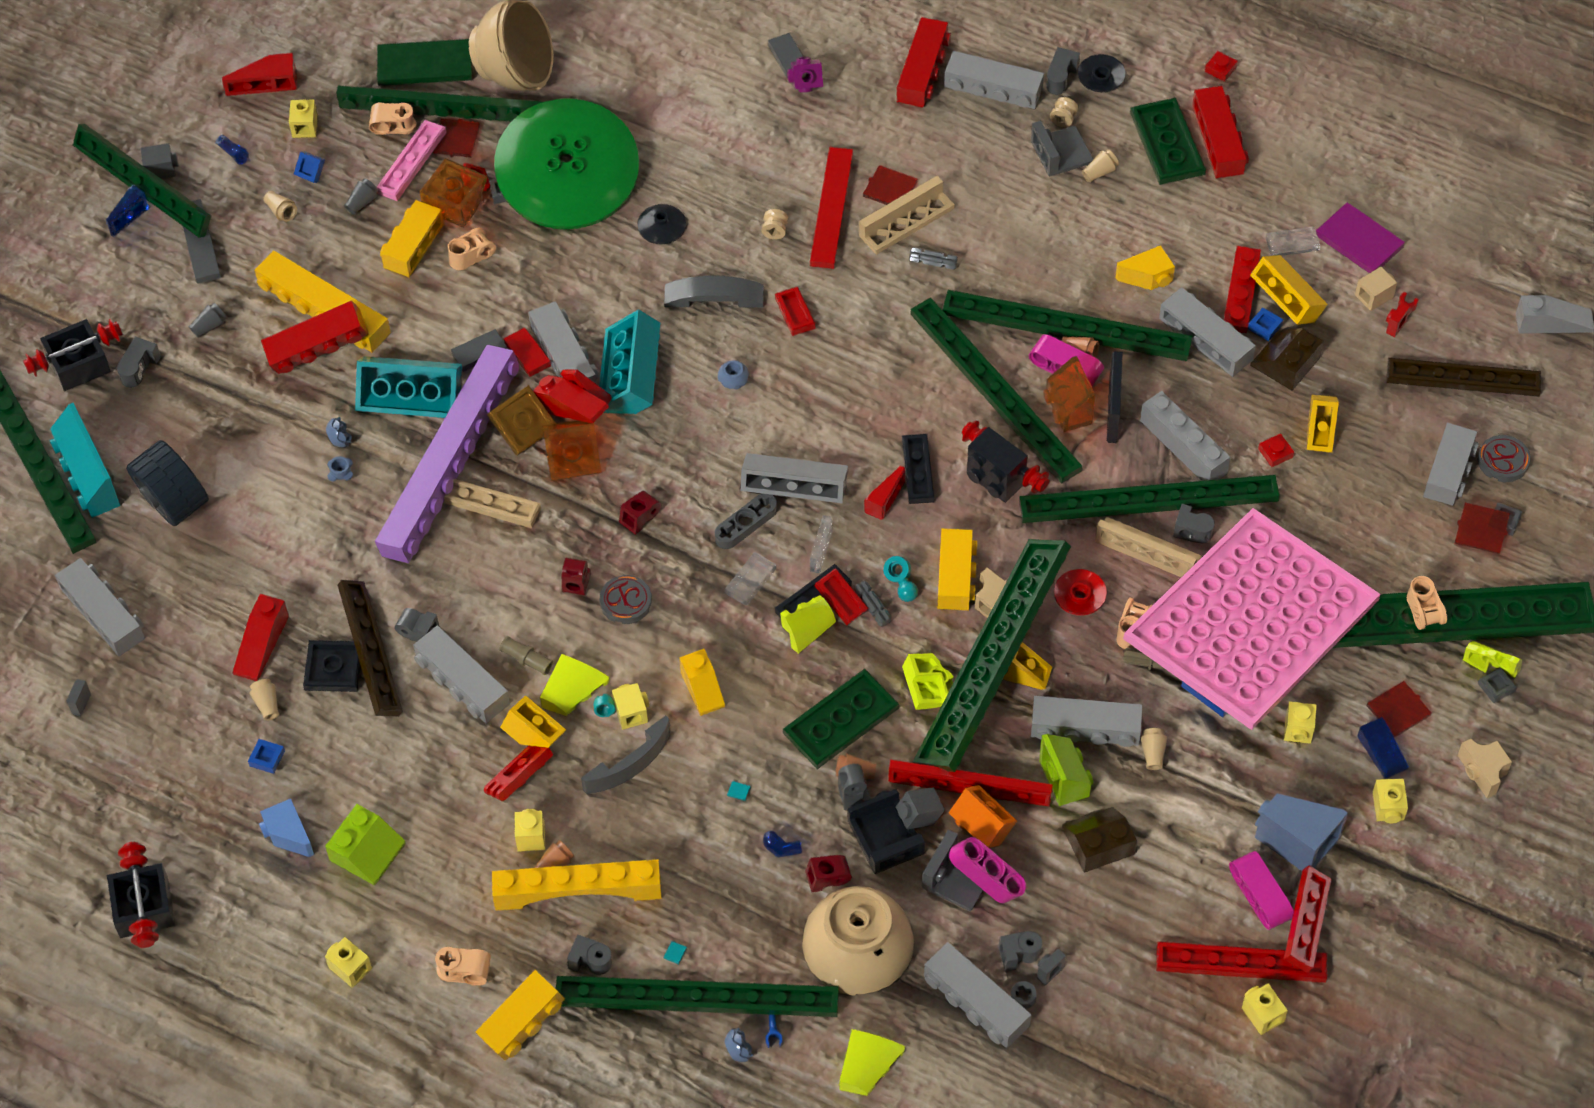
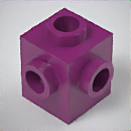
[787,57,823,92]

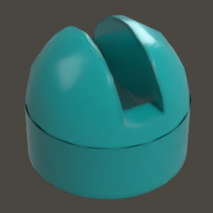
[593,694,615,717]

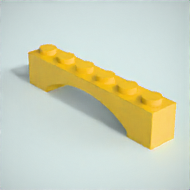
[492,859,662,911]

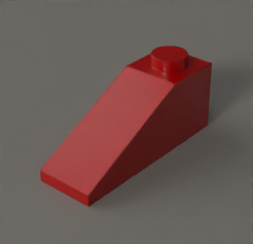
[222,53,297,96]
[533,375,609,423]
[232,594,289,681]

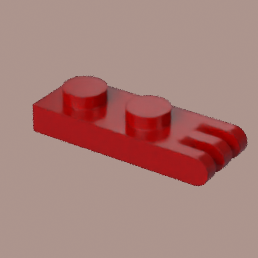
[484,746,553,801]

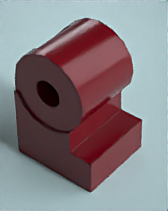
[619,491,661,535]
[561,558,591,596]
[805,855,852,892]

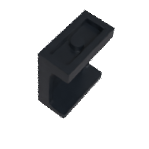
[847,789,925,874]

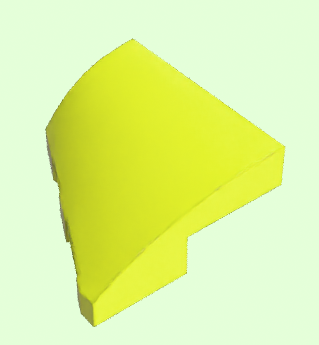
[780,595,836,654]
[1463,641,1522,679]
[902,653,954,710]
[540,654,610,716]
[839,1029,905,1096]

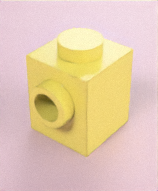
[289,99,318,138]
[612,683,649,730]
[1284,701,1316,744]
[1373,779,1408,823]
[515,809,545,851]
[325,937,372,988]
[1242,983,1288,1035]

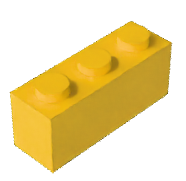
[380,200,444,277]
[1250,255,1328,325]
[937,528,977,610]
[475,970,565,1061]

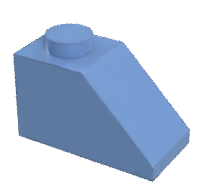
[259,799,314,857]

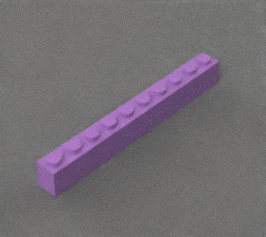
[375,345,519,563]

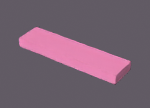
[377,120,447,201]

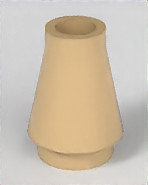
[1082,150,1119,182]
[264,191,297,222]
[249,679,279,720]
[1140,728,1167,770]

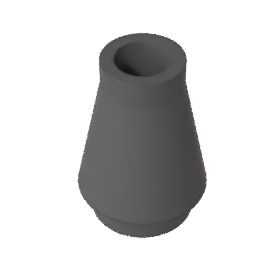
[344,178,378,215]
[188,303,227,338]

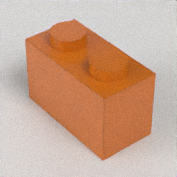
[949,785,1017,848]

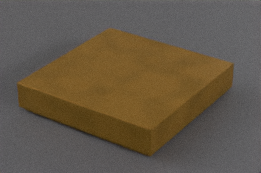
[487,385,558,456]

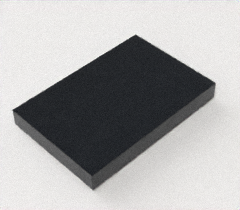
[1106,351,1123,443]

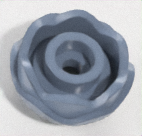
[718,360,749,389]
[326,417,352,447]
[724,1028,753,1062]

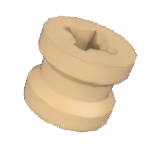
[1050,97,1078,128]
[762,209,788,239]

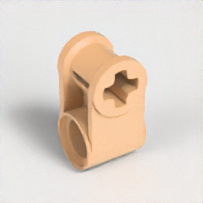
[369,103,417,135]
[448,228,496,270]
[1406,576,1447,630]
[1116,597,1153,649]
[435,947,491,986]

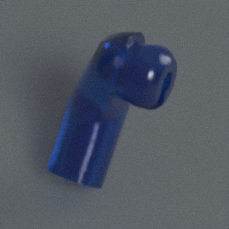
[215,134,249,164]
[763,831,802,857]

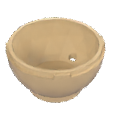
[469,0,554,92]
[802,886,914,996]

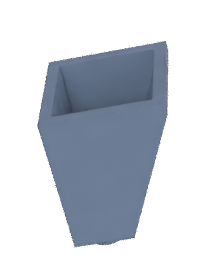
[1255,793,1348,871]

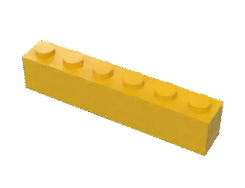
[255,250,391,353]

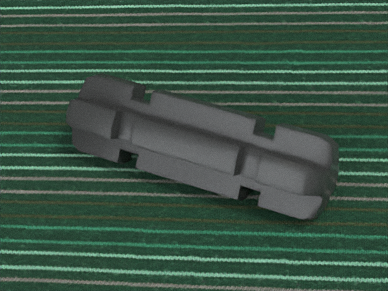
[909,247,958,270]
[855,581,891,627]

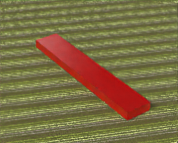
[810,147,853,269]
[888,760,1053,807]
[1156,942,1327,983]

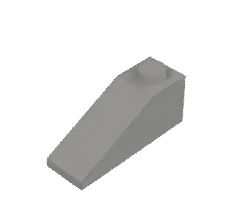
[1516,295,1594,333]

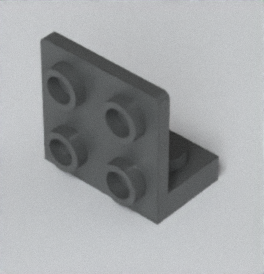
[1031,121,1093,177]
[922,829,989,911]

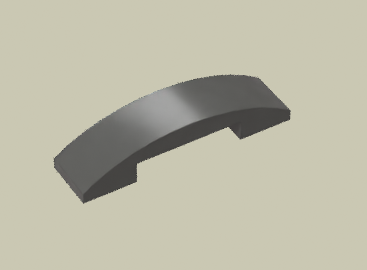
[664,276,764,307]
[581,715,671,794]

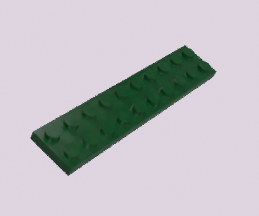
[912,539,1071,772]
[1333,582,1594,648]

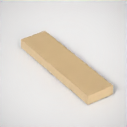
[443,479,541,528]

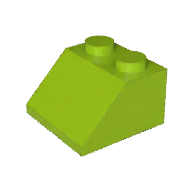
[1039,734,1093,806]
[325,804,406,886]

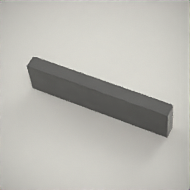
[183,199,221,284]

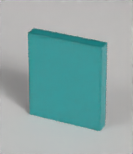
[727,781,750,801]
[663,941,687,965]

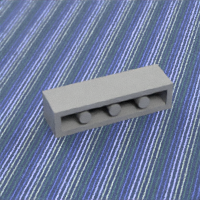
[944,51,1044,109]
[1159,287,1256,377]
[528,301,599,383]
[1140,391,1230,481]
[740,453,848,503]
[55,558,145,656]
[413,626,510,724]
[1031,696,1142,747]
[924,942,1031,1048]

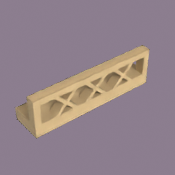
[859,176,954,255]
[1095,517,1202,577]

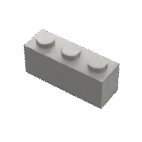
[1423,423,1479,506]

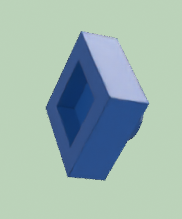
[294,151,325,183]
[1248,307,1283,342]
[248,739,285,774]

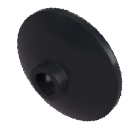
[1078,54,1125,93]
[637,204,686,244]

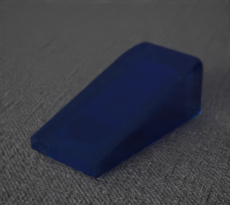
[106,185,149,237]
[1357,717,1409,779]

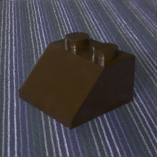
[1250,328,1324,391]
[1062,807,1137,873]

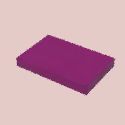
[1315,202,1405,273]

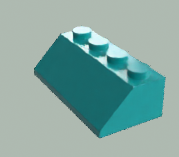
[599,309,661,414]
[355,356,462,418]
[49,403,121,518]

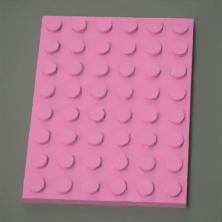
[1123,508,1380,730]

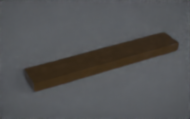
[1387,358,1541,397]
[337,580,403,717]

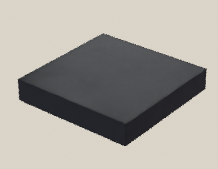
[303,640,360,692]

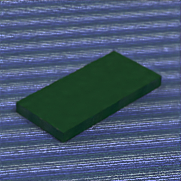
[377,39,472,86]
[1130,98,1206,185]
[783,668,899,769]

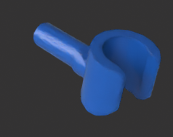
[765,1015,783,1048]

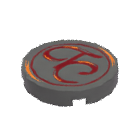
[1477,435,1531,482]
[599,575,652,624]

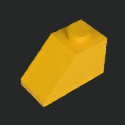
[1115,245,1175,290]
[1306,395,1339,453]
[1003,642,1052,690]
[679,649,725,716]
[500,695,566,748]

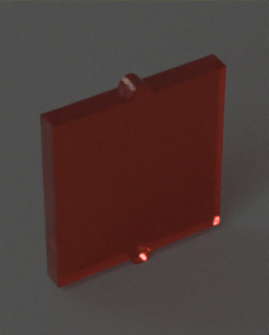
[432,118,480,158]
[863,165,918,205]
[1454,502,1510,554]
[1366,681,1432,738]

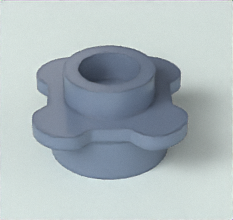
[327,456,353,482]

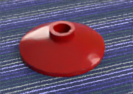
[1054,569,1107,616]

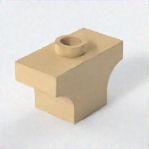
[975,568,1007,618]
[1457,739,1512,798]

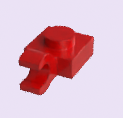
[1386,292,1419,337]

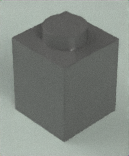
[141,143,179,179]
[896,788,945,829]

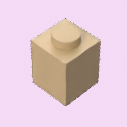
[1355,267,1397,311]

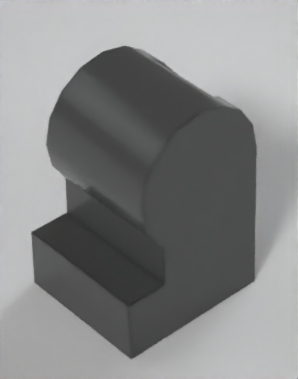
[1173,504,1214,544]
[395,608,439,642]
[998,931,1042,972]
[567,934,612,975]

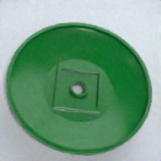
[494,99,639,230]

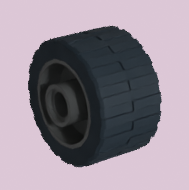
[126,440,209,526]

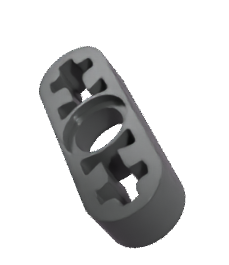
[715,493,777,549]

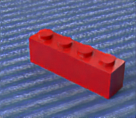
[897,17,951,108]
[1192,86,1249,179]
[261,300,369,374]

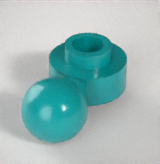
[883,556,918,602]

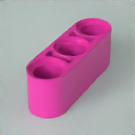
[1028,335,1104,390]
[949,837,1026,903]
[1229,851,1294,930]

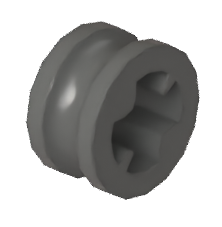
[1011,981,1037,1009]

